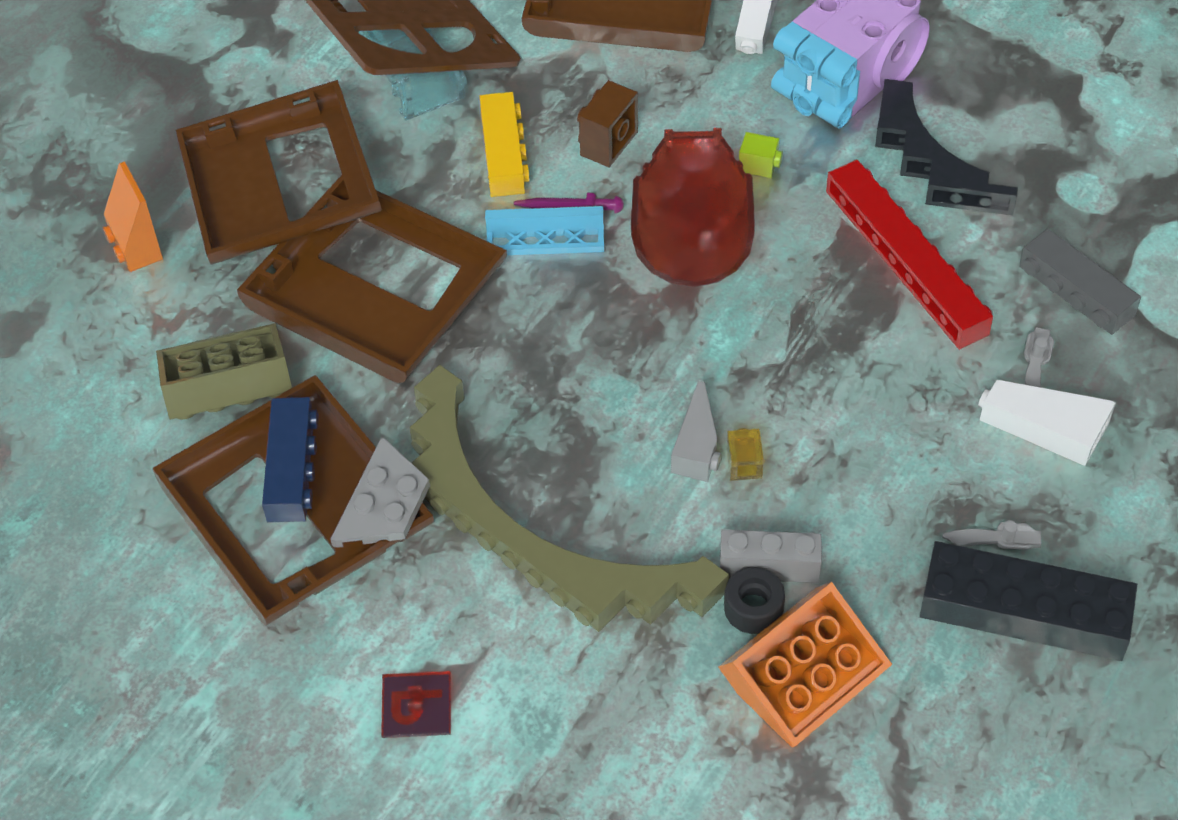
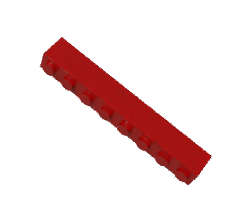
[826,159,993,350]

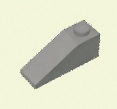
[671,381,721,482]

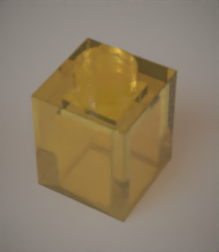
[727,428,764,481]

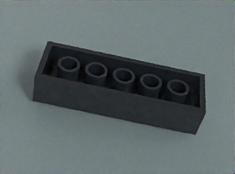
[919,541,1138,661]

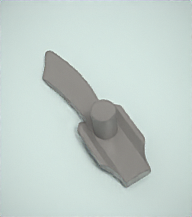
[1024,327,1054,388]
[942,520,1041,550]

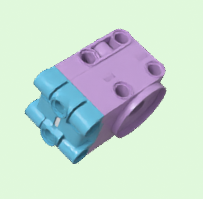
[771,0,930,129]

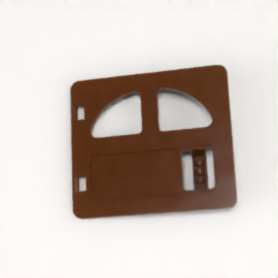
[305,0,521,75]

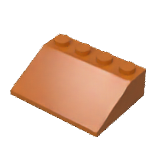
[718,582,892,748]

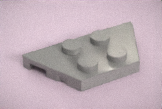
[330,438,430,547]

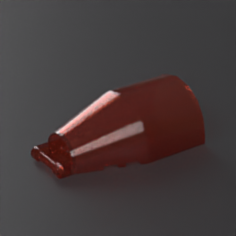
[631,128,755,287]

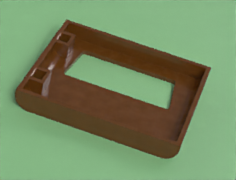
[521,0,713,52]
[176,80,382,265]
[237,175,507,383]
[152,375,434,626]

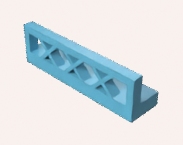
[485,206,604,255]

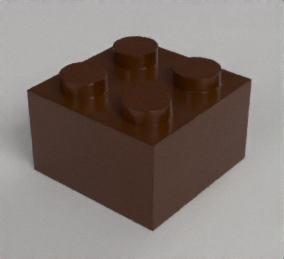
[577,80,638,168]

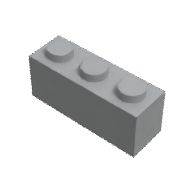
[720,530,822,583]

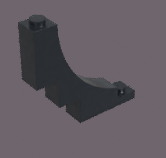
[875,79,1018,216]

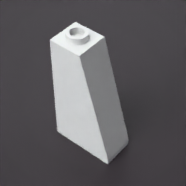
[735,0,778,54]
[978,380,1115,466]

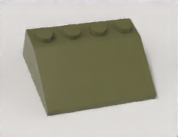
[156,323,292,420]

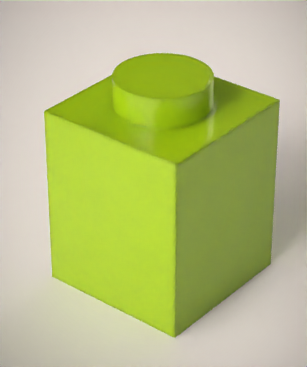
[738,132,783,178]

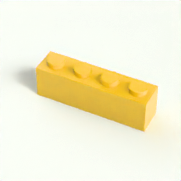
[479,92,529,197]

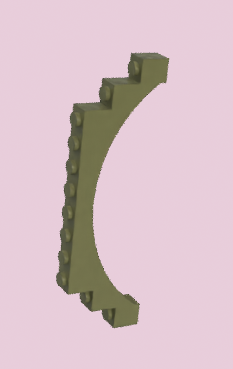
[410,365,729,632]

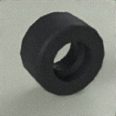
[724,568,785,634]

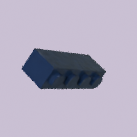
[262,397,319,523]

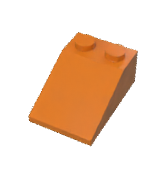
[103,161,163,272]

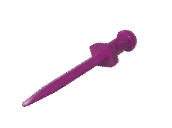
[513,192,624,213]

